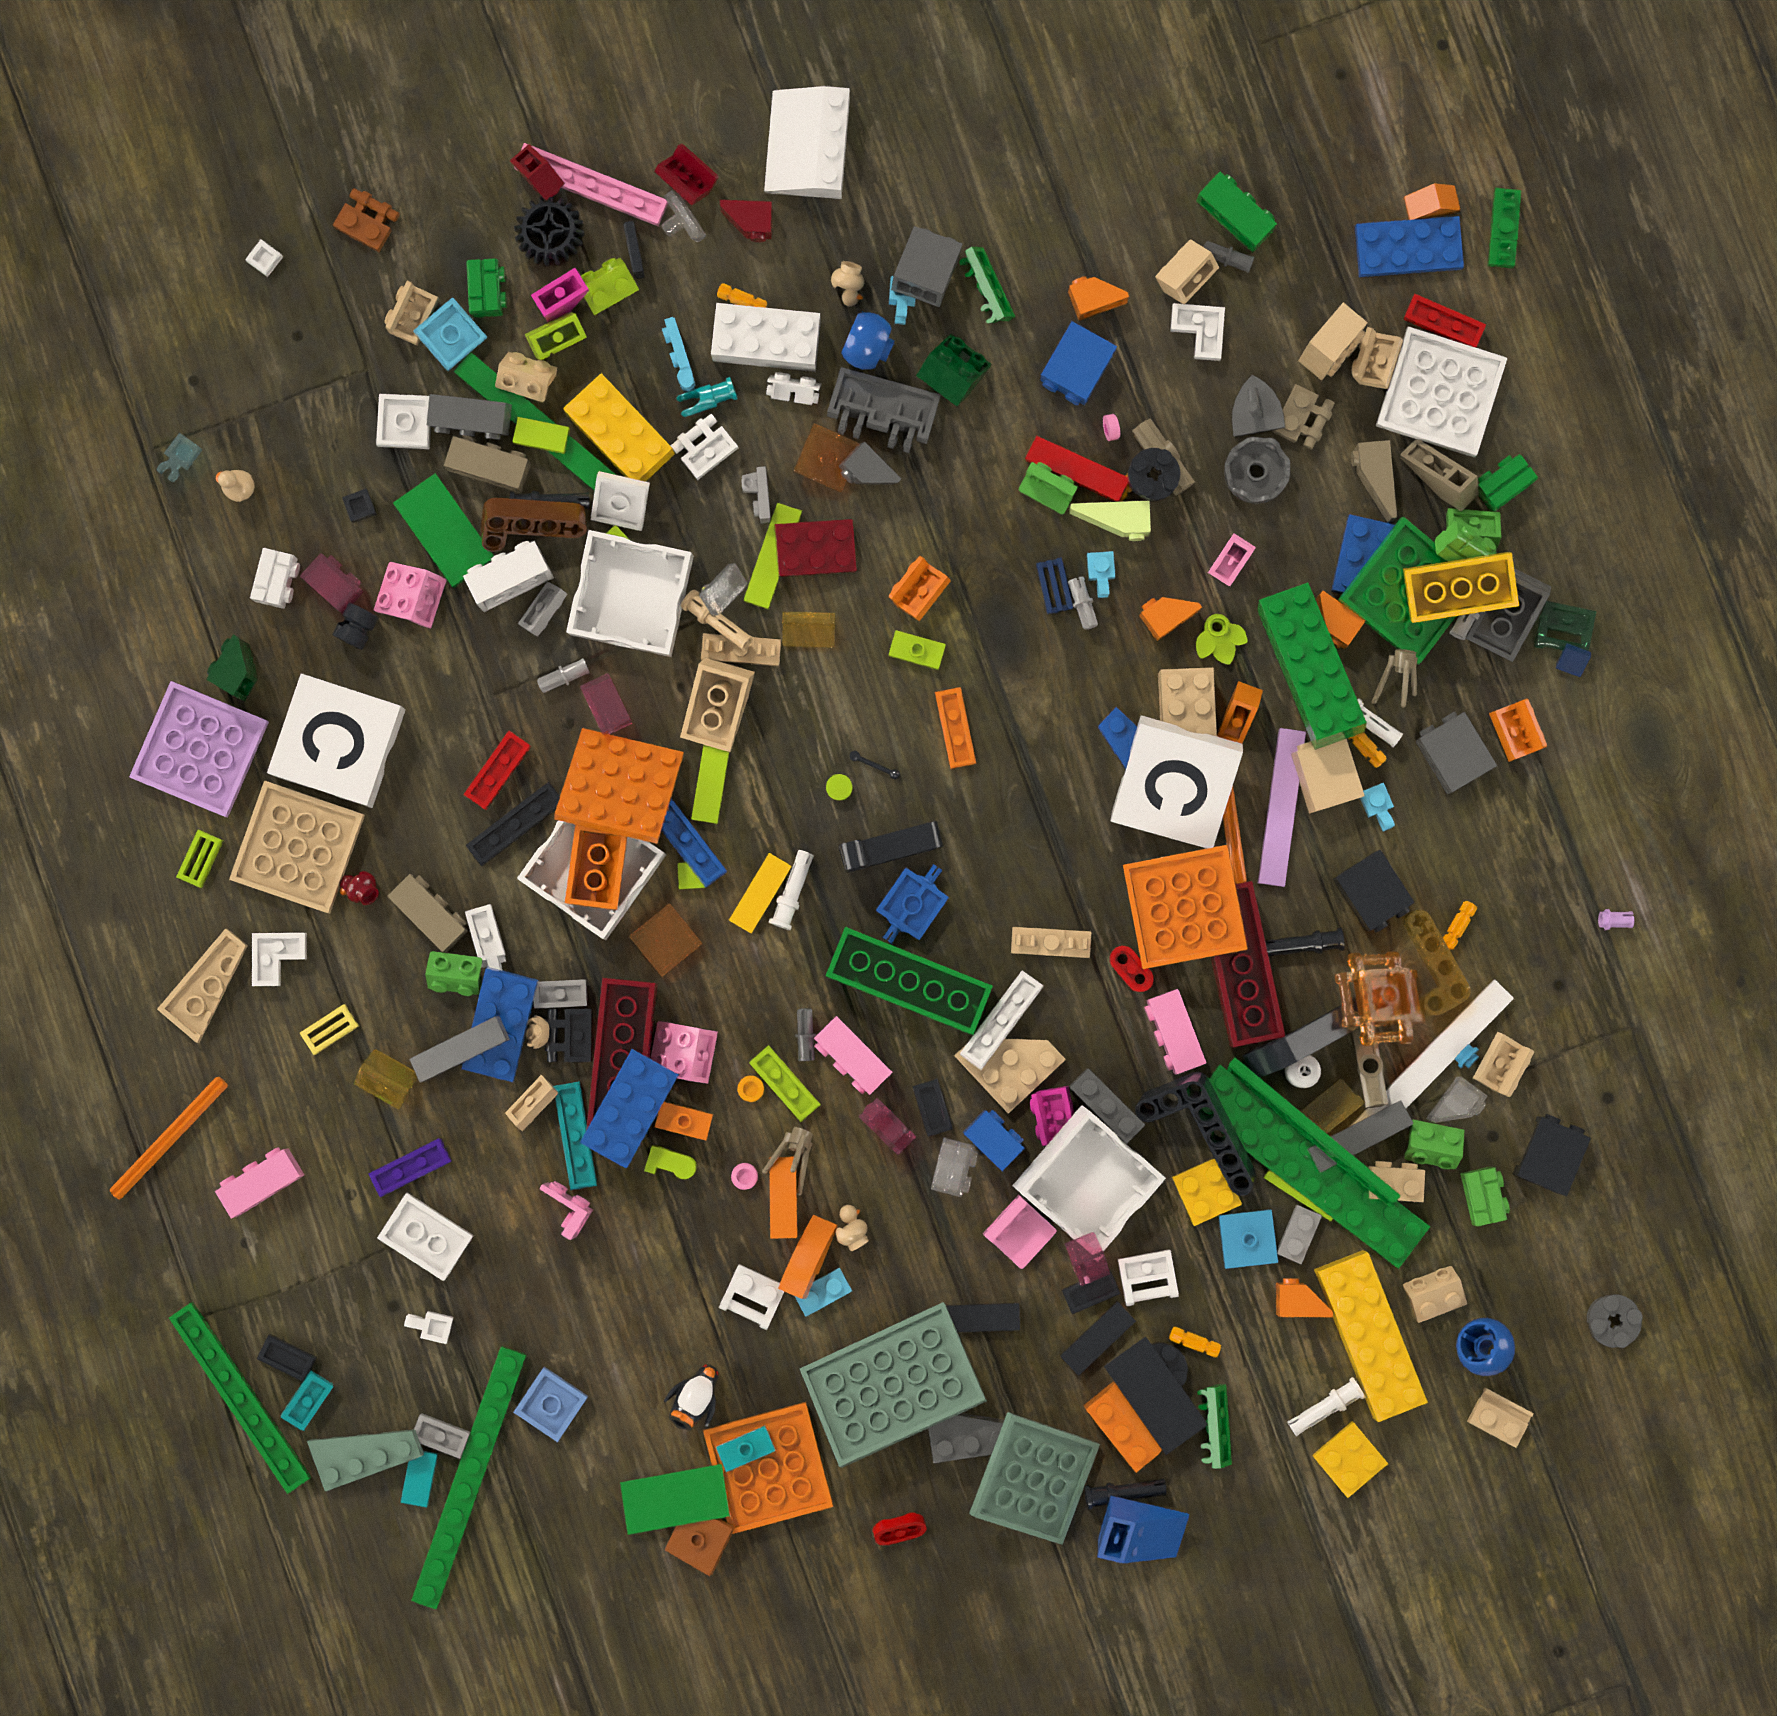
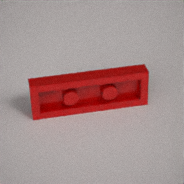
[1403,294,1486,348]
[463,731,531,810]

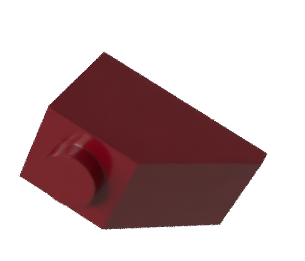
[510,144,565,201]
[720,200,773,243]

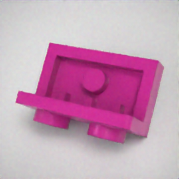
[1030,1086,1074,1146]

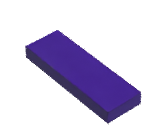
[369,1138,452,1197]

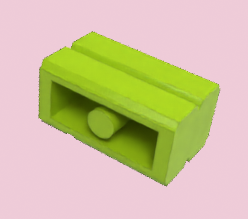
[525,312,587,360]

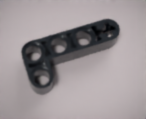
[838,821,944,873]

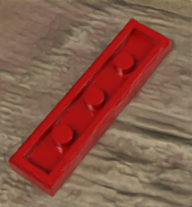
[1025,436,1129,502]

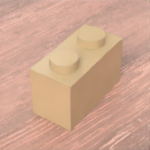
[1155,239,1219,305]

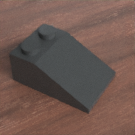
[1466,568,1551,662]

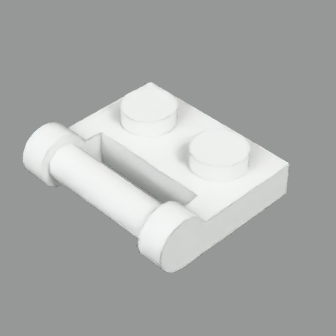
[1118,1250,1179,1306]
[719,1264,784,1330]

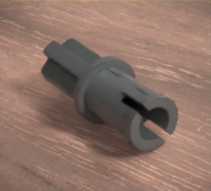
[1204,241,1254,273]
[795,1008,816,1061]

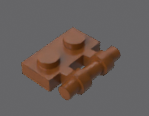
[333,188,400,252]

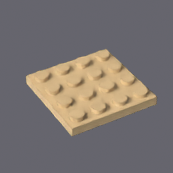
[229,781,365,914]

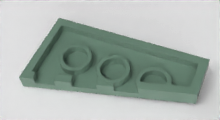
[307,1429,424,1491]

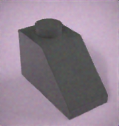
[839,442,901,485]

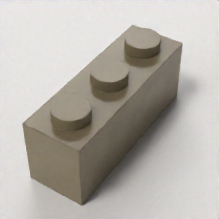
[444,435,531,494]
[387,874,468,953]

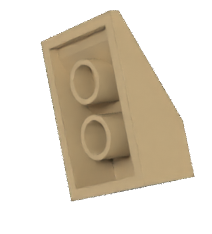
[680,658,755,752]

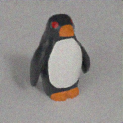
[664,1364,719,1431]

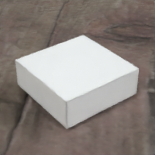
[245,240,283,277]

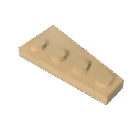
[157,929,248,1043]

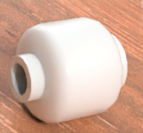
[1284,1055,1321,1088]

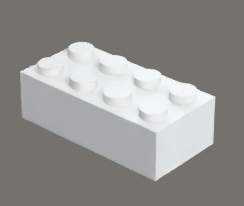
[711,303,821,372]

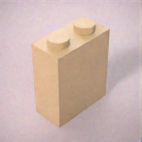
[1291,739,1365,814]

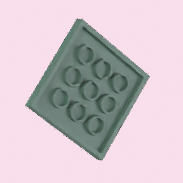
[969,1412,1100,1545]

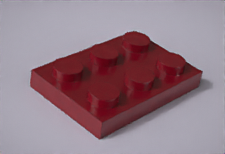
[774,519,857,577]

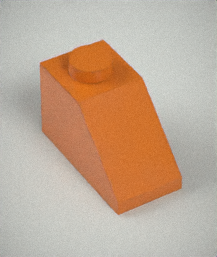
[1068,276,1129,321]
[1316,591,1365,649]
[1139,597,1202,641]
[1217,681,1263,744]
[1276,1278,1333,1317]

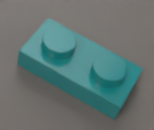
[281,1371,333,1431]

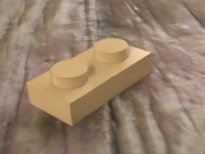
[505,1075,559,1131]

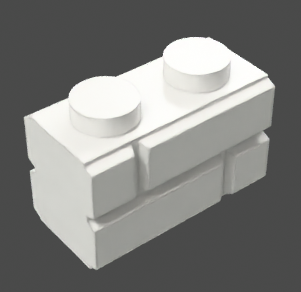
[250,548,300,609]

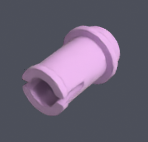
[1598,909,1634,930]

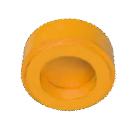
[738,1076,764,1102]

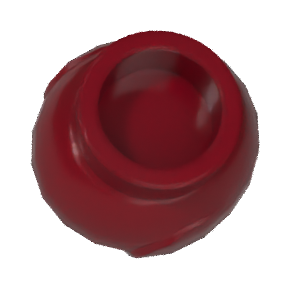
[339,871,379,905]

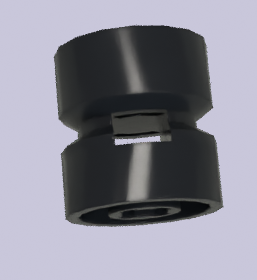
[332,602,379,650]

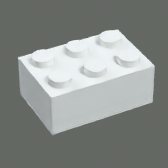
[463,541,554,612]

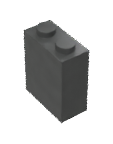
[891,226,963,307]
[1415,712,1497,795]

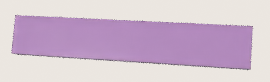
[1258,728,1306,887]

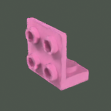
[374,562,447,628]
[651,1021,718,1083]
[540,1181,593,1240]
[983,1195,1057,1269]

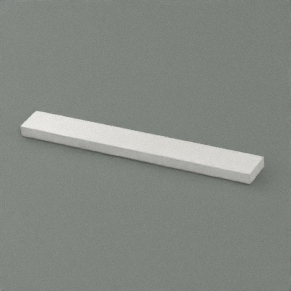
[1349,980,1514,1127]

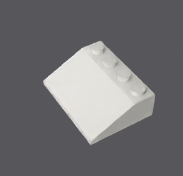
[764,86,850,199]

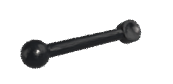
[849,751,900,779]

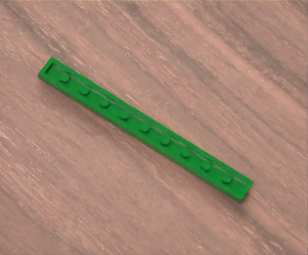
[411,1346,527,1610]

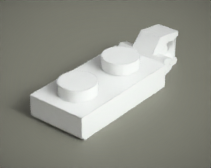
[465,904,506,971]

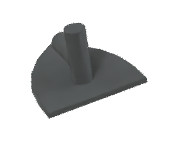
[1232,375,1285,437]

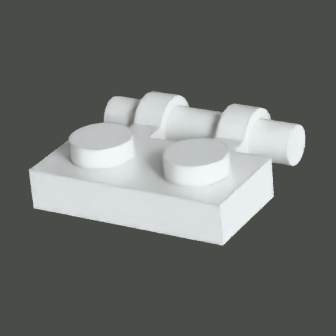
[670,414,738,480]

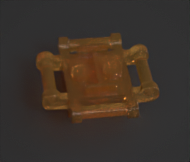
[1335,951,1425,1046]

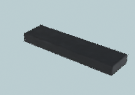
[465,782,560,866]

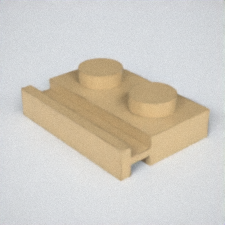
[1467,1387,1534,1448]

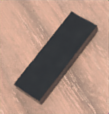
[1060,1301,1136,1376]
[946,1303,1020,1332]

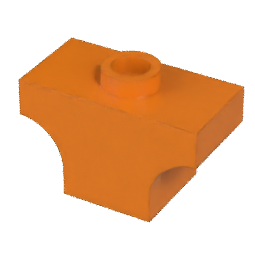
[655,1102,713,1140]

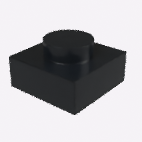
[342,488,377,523]

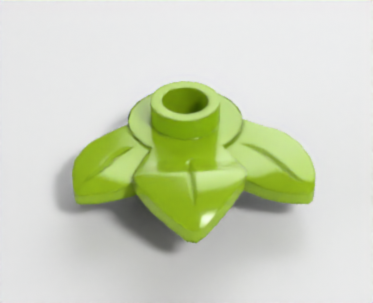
[1196,614,1247,665]

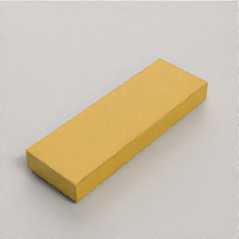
[729,853,792,934]

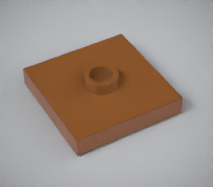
[665,1518,735,1576]

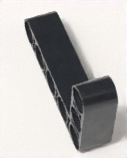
[1242,992,1379,1078]
[1135,1072,1257,1196]

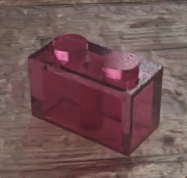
[300,553,364,614]

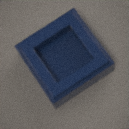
[1556,643,1591,677]

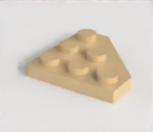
[954,1039,1066,1113]

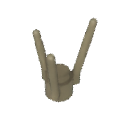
[1371,649,1418,708]
[762,1127,813,1196]

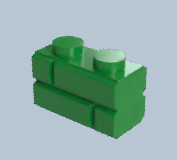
[466,258,507,318]
[1478,454,1538,512]

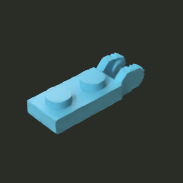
[662,317,696,392]

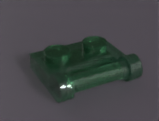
[1534,601,1597,651]

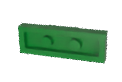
[1487,188,1521,268]
[959,247,1016,323]
[1197,1384,1232,1468]

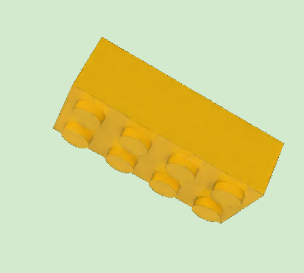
[563,373,675,482]
[1403,552,1519,623]

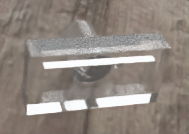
[661,190,707,242]
[699,563,748,616]

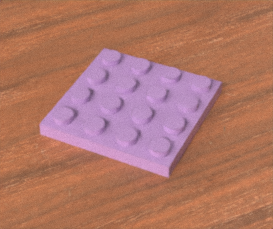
[129,681,269,818]

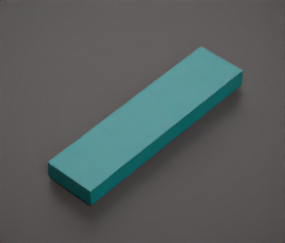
[553,1081,597,1190]

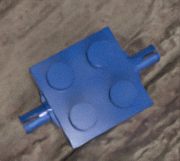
[876,864,949,944]

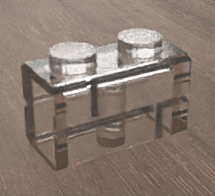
[930,1137,978,1197]

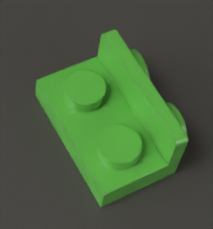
[1446,508,1501,550]

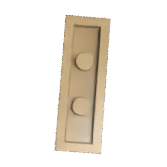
[701,633,781,666]
[1011,927,1091,958]

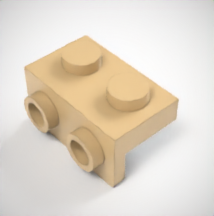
[385,281,440,346]
[1352,327,1403,389]
[495,352,557,402]
[1473,1032,1534,1097]
[1368,1161,1425,1202]
[1403,1266,1467,1323]

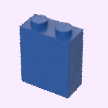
[1040,321,1117,406]

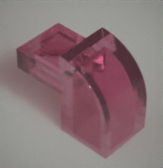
[859,1098,916,1155]

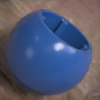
[841,312,895,370]
[1456,1318,1515,1376]

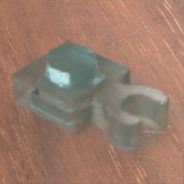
[157,433,202,482]

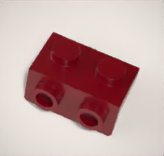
[654,143,719,205]

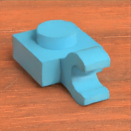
[889,276,915,325]
[1087,551,1115,598]
[1360,783,1395,831]

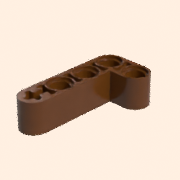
[481,498,587,552]

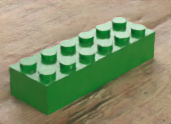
[1257,583,1367,750]
[826,927,993,1035]

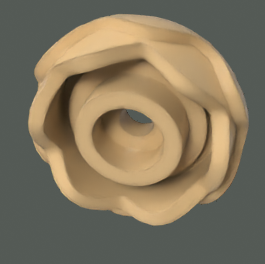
[526,1015,549,1049]

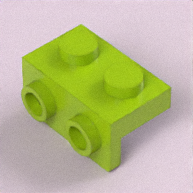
[581,258,639,315]

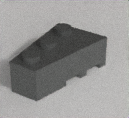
[929,1413,1004,1463]

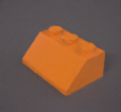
[565,824,627,910]
[1084,1381,1162,1472]

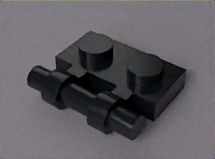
[544,1009,592,1062]

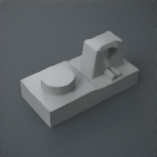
[742,467,771,524]

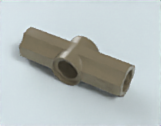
[1131,418,1195,495]
[1352,1026,1388,1108]

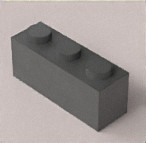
[426,394,512,440]
[1069,1068,1145,1144]

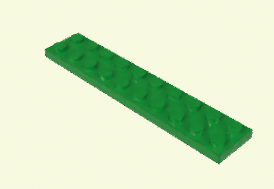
[1199,1065,1430,1269]

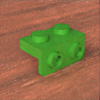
[1019,462,1078,515]
[425,951,483,996]
[1405,1120,1464,1169]

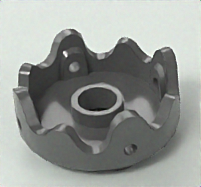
[1224,437,1290,504]

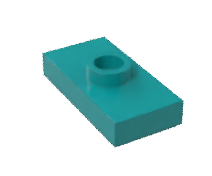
[716,1425,776,1472]

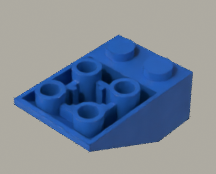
[1097,1496,1189,1563]

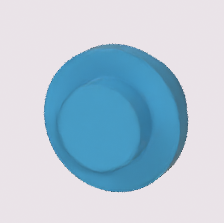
[1455,1044,1479,1068]

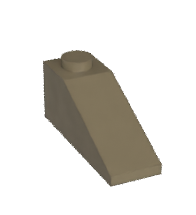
[1400,439,1478,512]
[1351,440,1397,523]

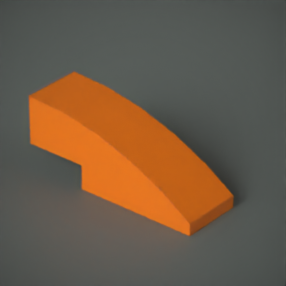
[770,1157,798,1239]
[778,1215,838,1299]

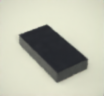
[623,221,645,279]
[912,1079,953,1137]
[1061,1268,1121,1315]
[257,1334,317,1381]

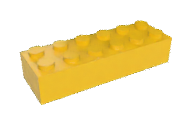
[1314,1250,1428,1422]

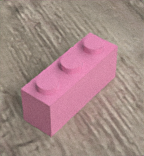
[1144,989,1206,1074]
[814,1016,892,1095]
[215,1147,304,1219]

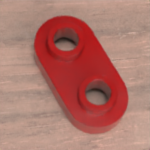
[1109,946,1154,992]
[873,1513,926,1545]

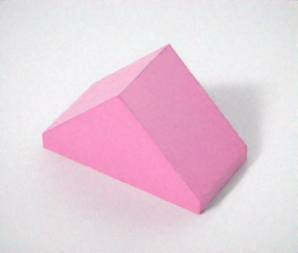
[1208,534,1256,586]

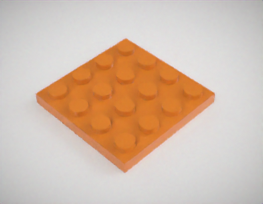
[554,728,684,844]
[1123,845,1248,969]
[703,1402,833,1534]

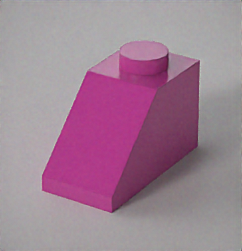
[531,268,589,322]

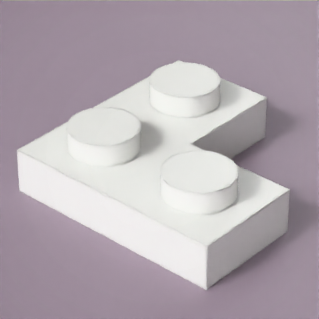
[1170,303,1225,361]
[252,933,307,986]

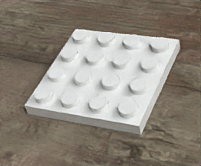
[1376,327,1507,458]

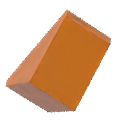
[1404,183,1460,220]

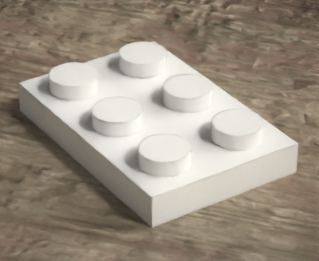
[377,1193,474,1281]

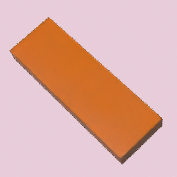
[935,687,976,769]

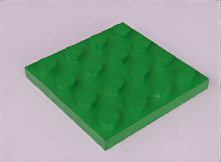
[1338,517,1456,665]

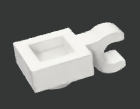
[404,1311,454,1344]

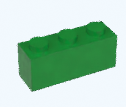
[1196,171,1277,253]

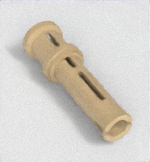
[681,590,753,651]

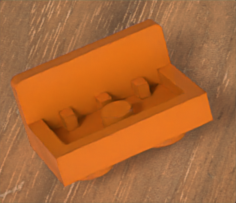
[889,556,951,621]
[1489,699,1547,762]

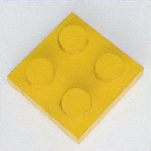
[1172,1158,1242,1226]
[1312,1421,1388,1498]

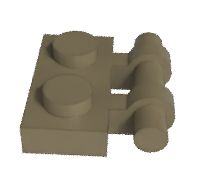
[1272,384,1335,450]

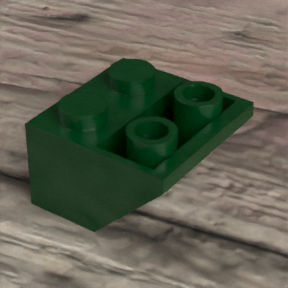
[916,333,992,407]
[206,634,258,702]

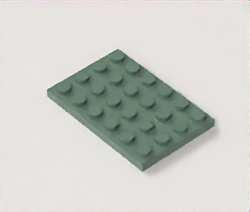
[800,1302,987,1468]

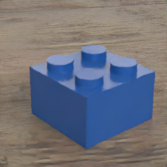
[963,1110,1024,1171]

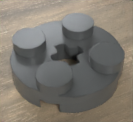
[1587,1294,1642,1348]

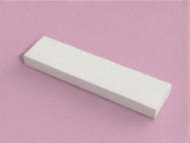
[960,971,1043,1070]

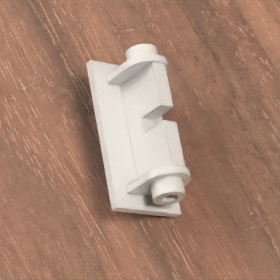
[766,372,821,405]

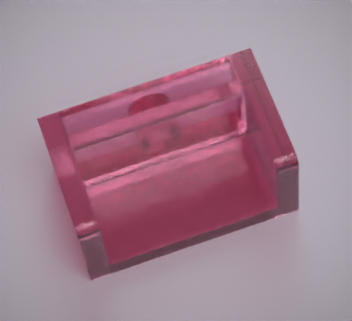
[580,673,632,735]
[1065,1232,1110,1286]

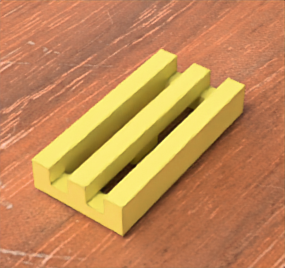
[300,1004,359,1055]

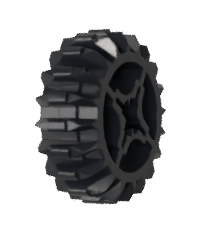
[514,196,585,267]

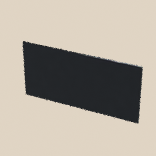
[1104,1336,1208,1455]

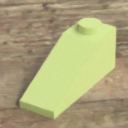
[1069,501,1151,541]

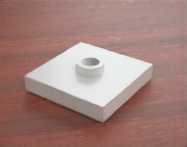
[376,394,431,449]
[591,471,650,531]

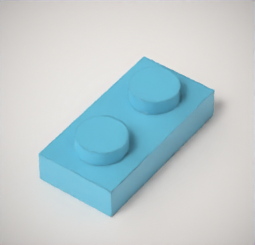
[795,1267,852,1317]

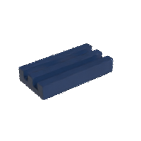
[1036,557,1073,615]

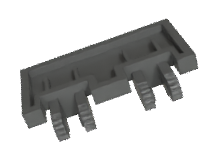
[827,367,941,453]

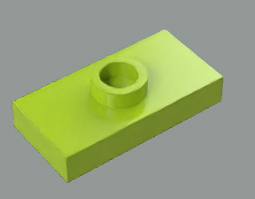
[889,630,946,670]

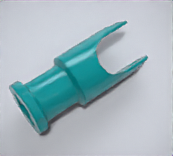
[676,377,738,417]

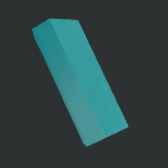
[401,1451,438,1508]

